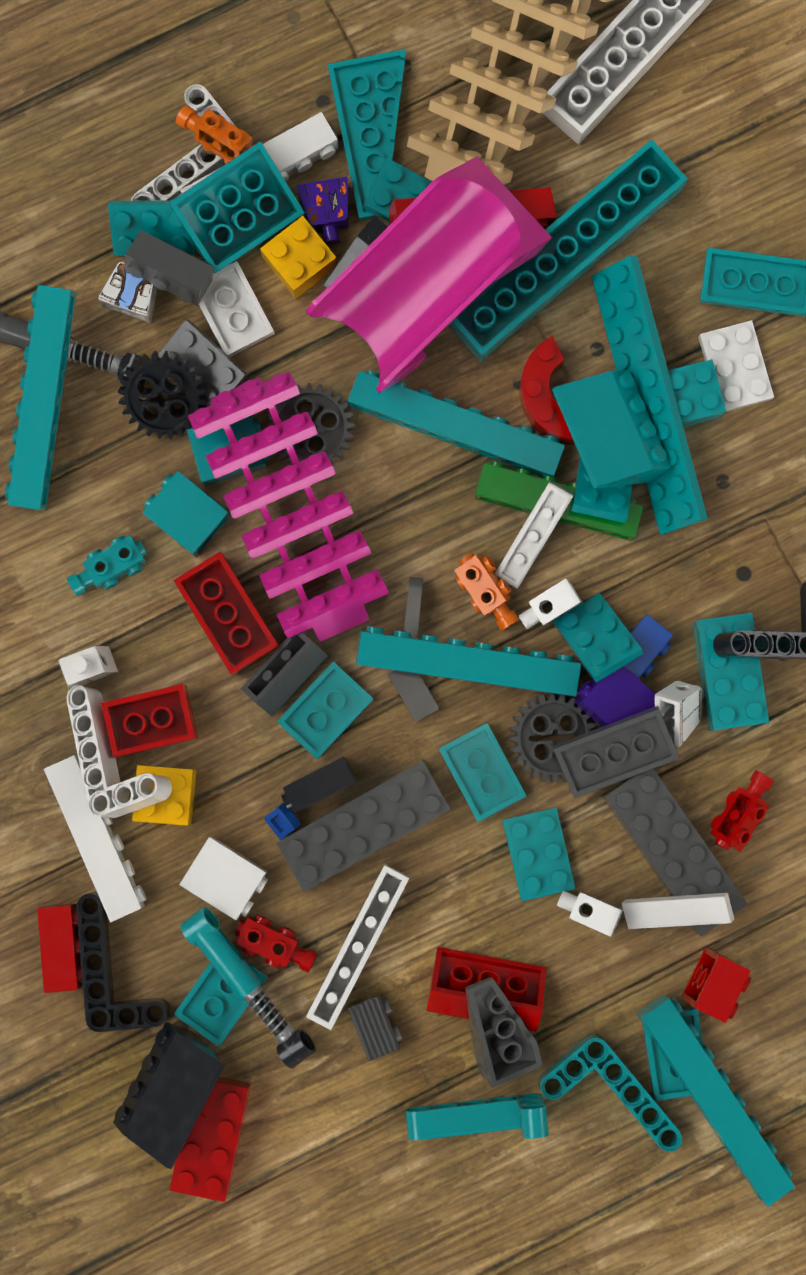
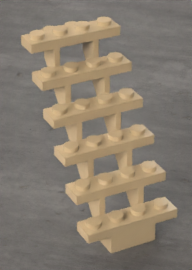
[407,0,611,185]

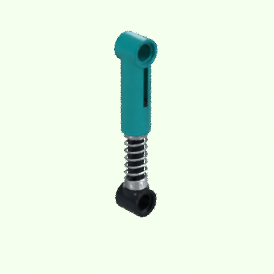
[181,907,316,1069]

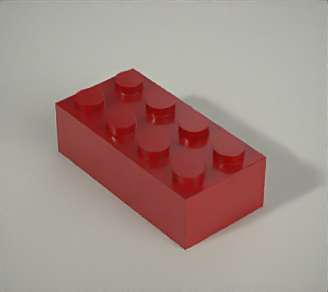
[173,551,279,676]
[169,1077,251,1202]

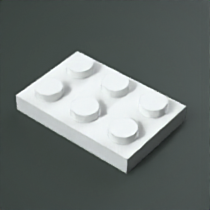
[199,261,275,357]
[698,320,774,412]

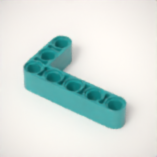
[538,1034,682,1152]
[405,1093,549,1140]

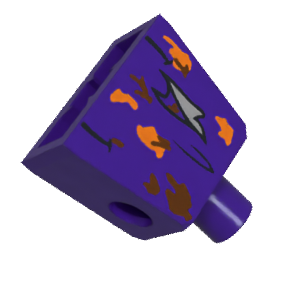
[296,177,349,245]

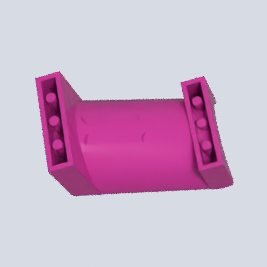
[306,156,552,393]

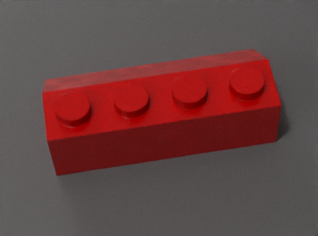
[426,947,546,1032]

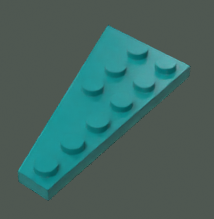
[327,49,406,222]

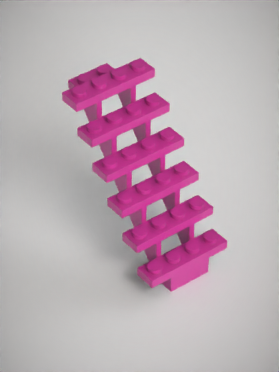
[188,371,389,642]

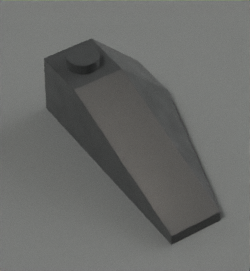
[465,977,543,1088]

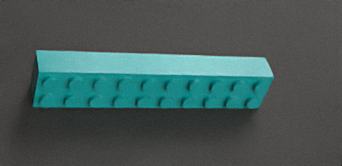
[448,139,688,363]

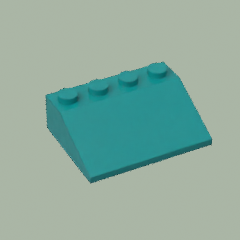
[168,141,305,274]
[552,370,671,489]

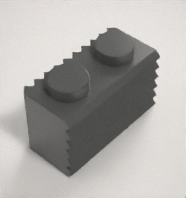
[348,993,403,1061]

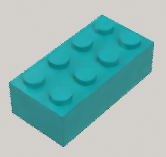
[692,613,769,731]

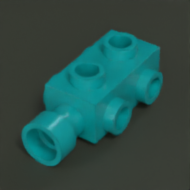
[66,535,147,597]

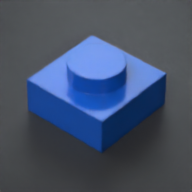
[264,803,301,840]

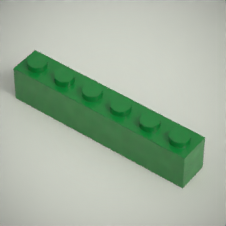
[475,461,644,542]

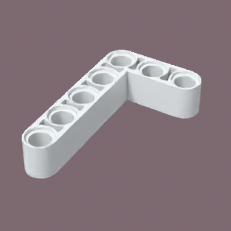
[131,84,235,201]
[67,685,172,818]

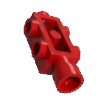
[710,770,774,852]
[234,914,318,973]

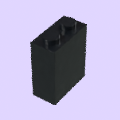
[281,757,357,813]

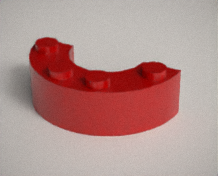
[519,336,575,445]

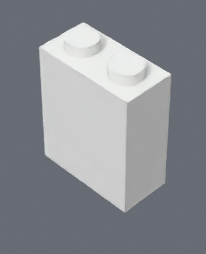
[179,836,269,920]

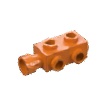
[176,105,253,164]
[454,553,520,631]

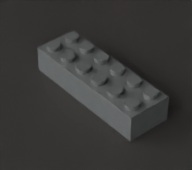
[277,761,450,892]
[602,769,748,936]

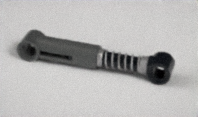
[0,311,146,386]

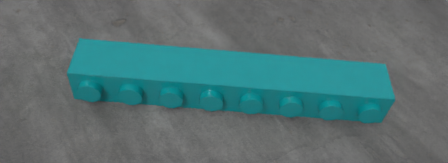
[5,285,76,510]
[348,370,565,477]
[355,626,581,696]
[636,994,795,1207]

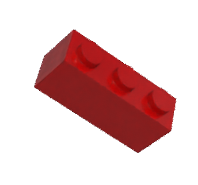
[37,903,83,993]

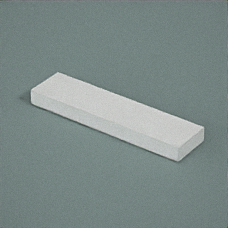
[495,481,574,589]
[621,893,734,929]

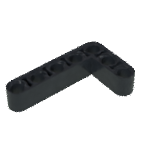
[713,582,806,660]
[77,892,171,1032]

